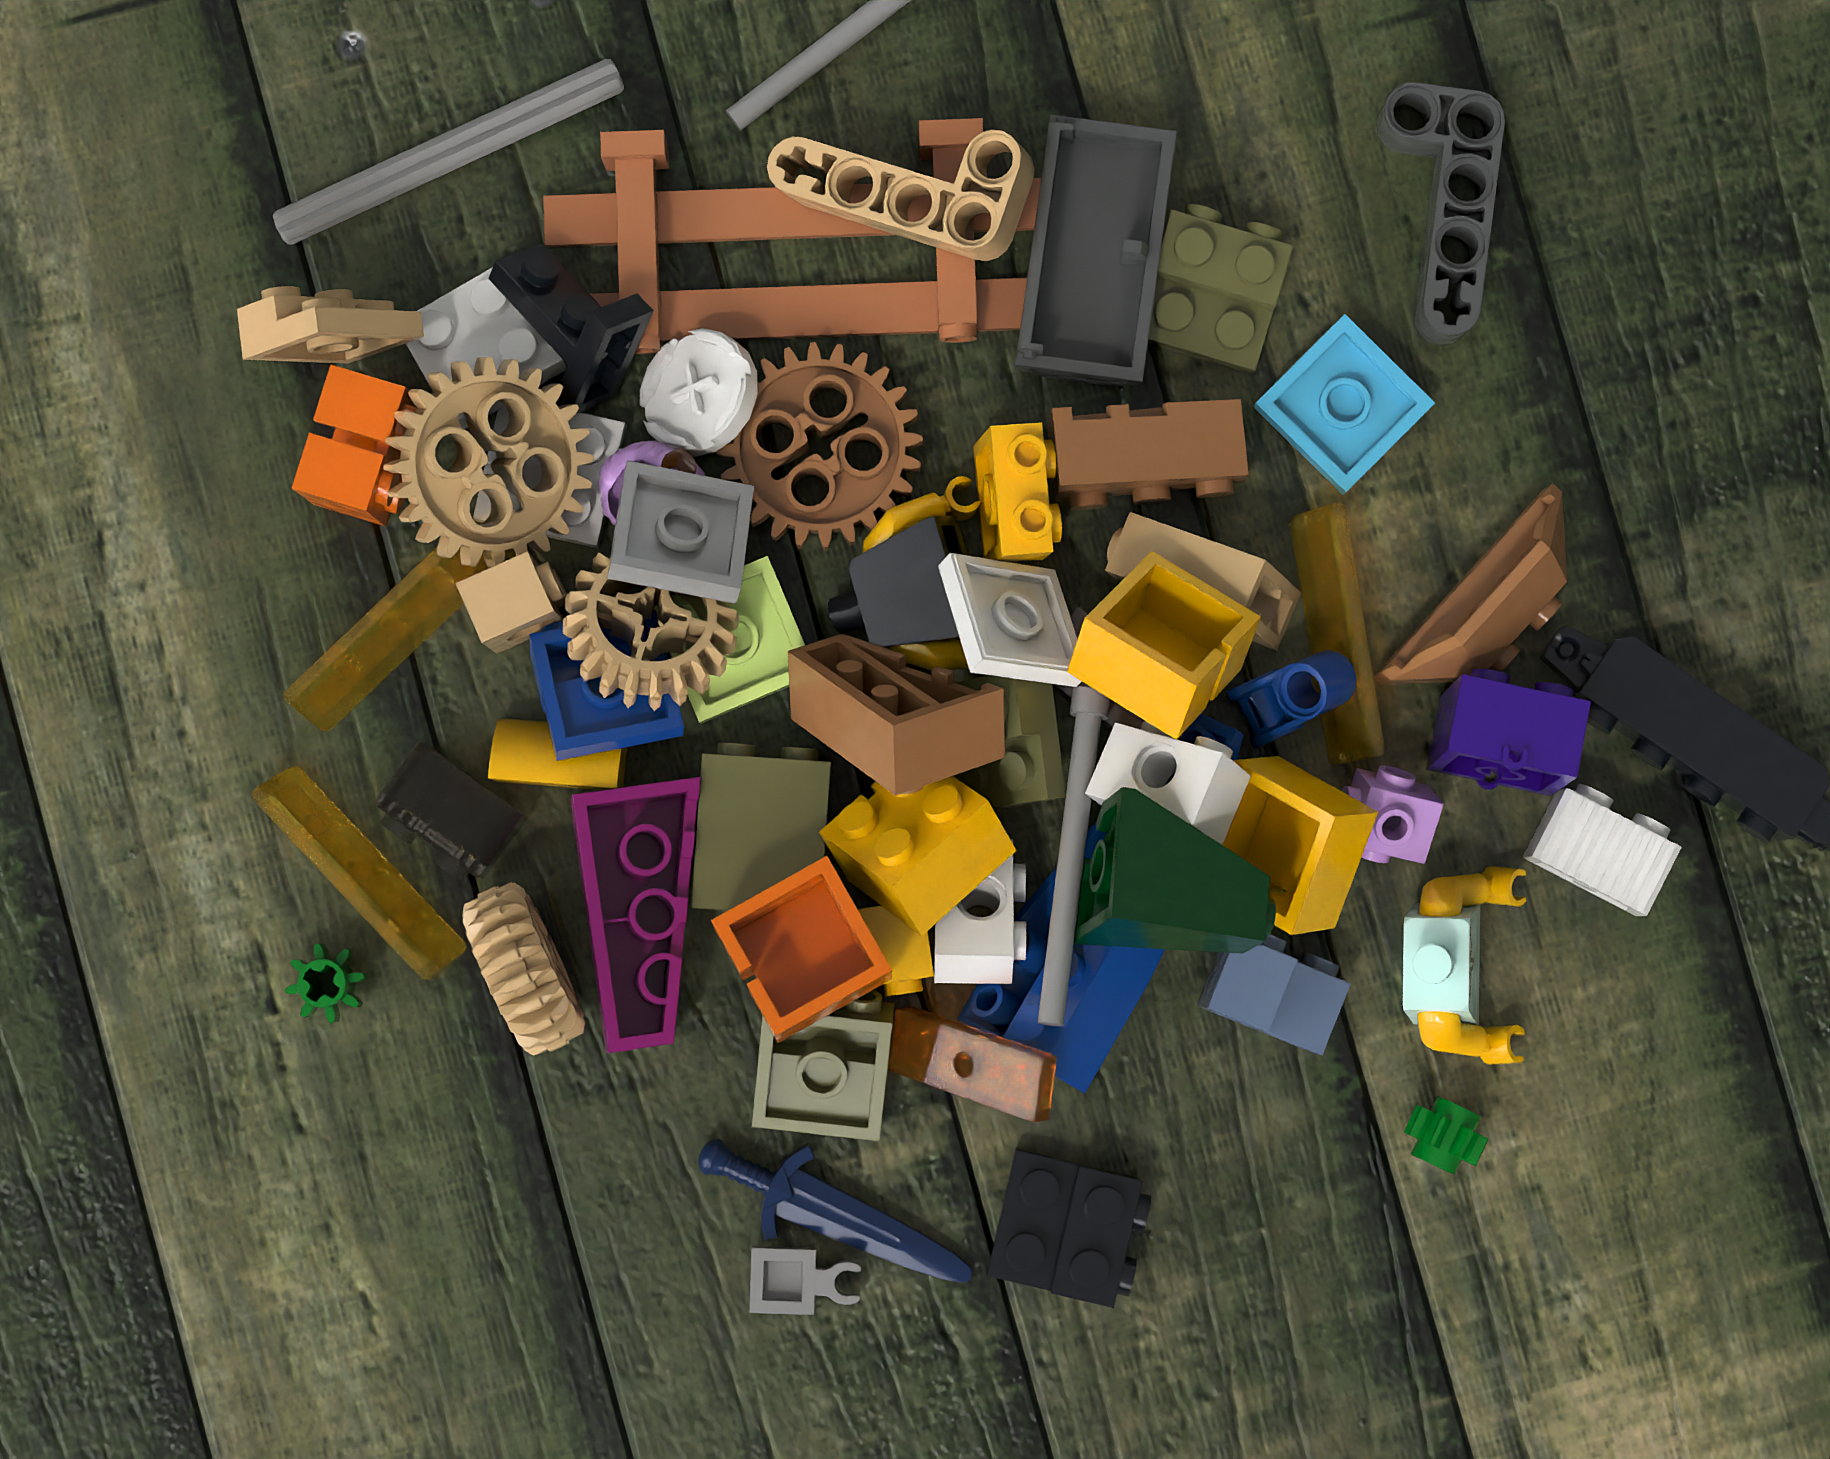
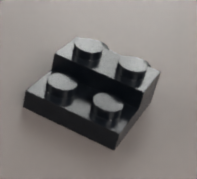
[986,1149,1151,1308]

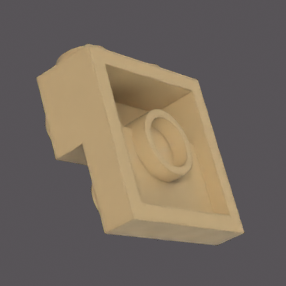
[237,286,424,364]

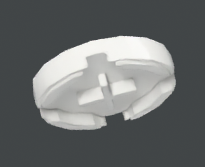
[640,328,758,457]

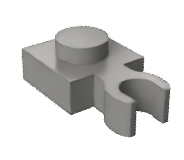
[749,1246,861,1315]

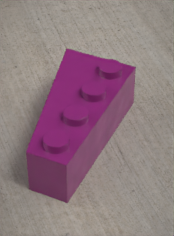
[570,777,701,1053]

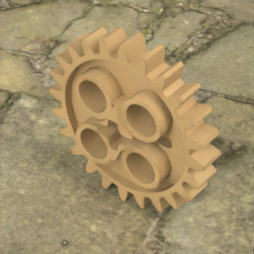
[383,357,594,567]

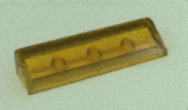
[1290,502,1385,765]
[283,546,507,732]
[251,766,467,980]

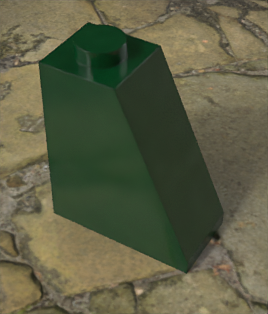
[1074,787,1276,954]

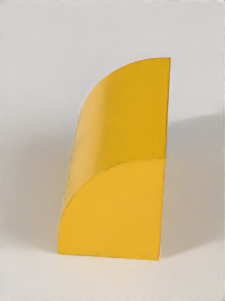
[488,718,627,790]

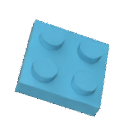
[1253,314,1435,495]

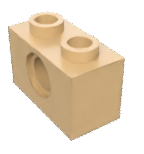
[455,551,567,654]

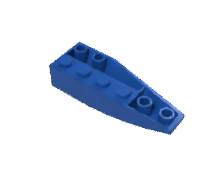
[957,714,1244,1094]

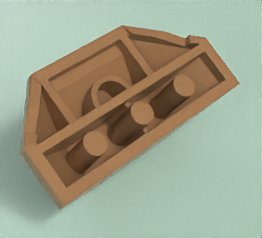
[1373,483,1567,685]

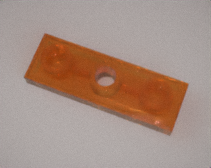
[888,1006,1057,1123]

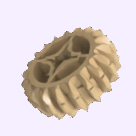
[563,552,739,711]
[462,882,585,1056]

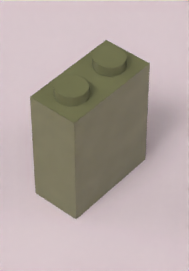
[691,743,832,911]

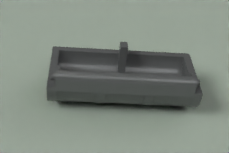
[1015,115,1177,386]

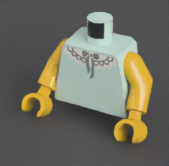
[1403,866,1526,1065]

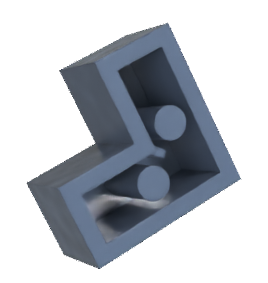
[1197,935,1351,1056]

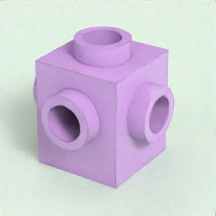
[1341,765,1444,864]

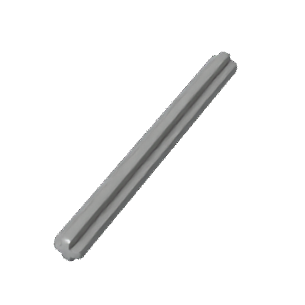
[273,59,624,245]

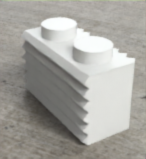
[1523,784,1682,916]

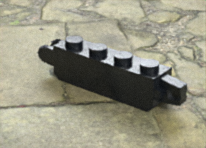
[1540,625,1830,851]

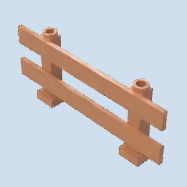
[543,118,1041,354]

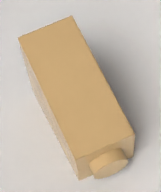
[1105,512,1302,651]

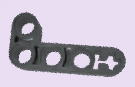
[1376,82,1505,346]

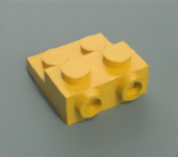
[973,422,1062,563]

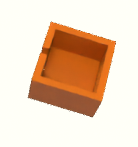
[292,364,418,527]
[711,856,892,1043]

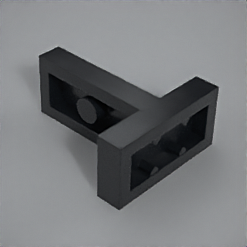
[488,243,654,414]

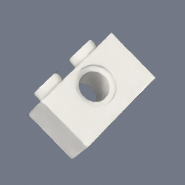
[1085,721,1251,845]
[934,839,1026,984]

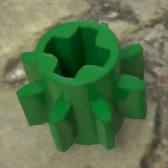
[285,943,369,1023]
[1404,1096,1489,1175]

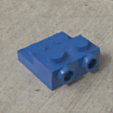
[530,610,684,761]

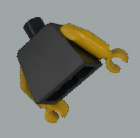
[828,476,981,670]

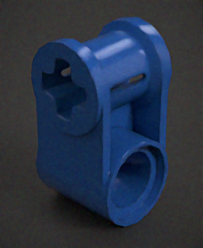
[1227,650,1356,750]

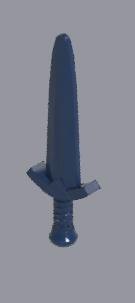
[698,1139,972,1282]

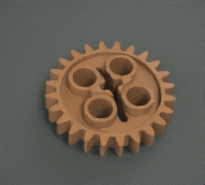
[716,342,923,551]

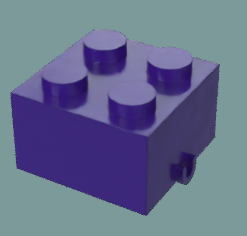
[1426,669,1591,796]

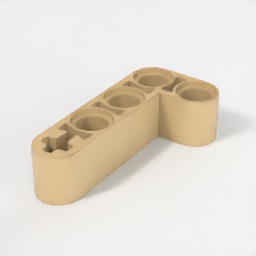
[767,130,1035,261]

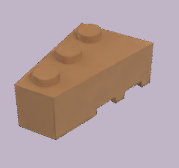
[1047,399,1249,511]
[788,634,1005,796]

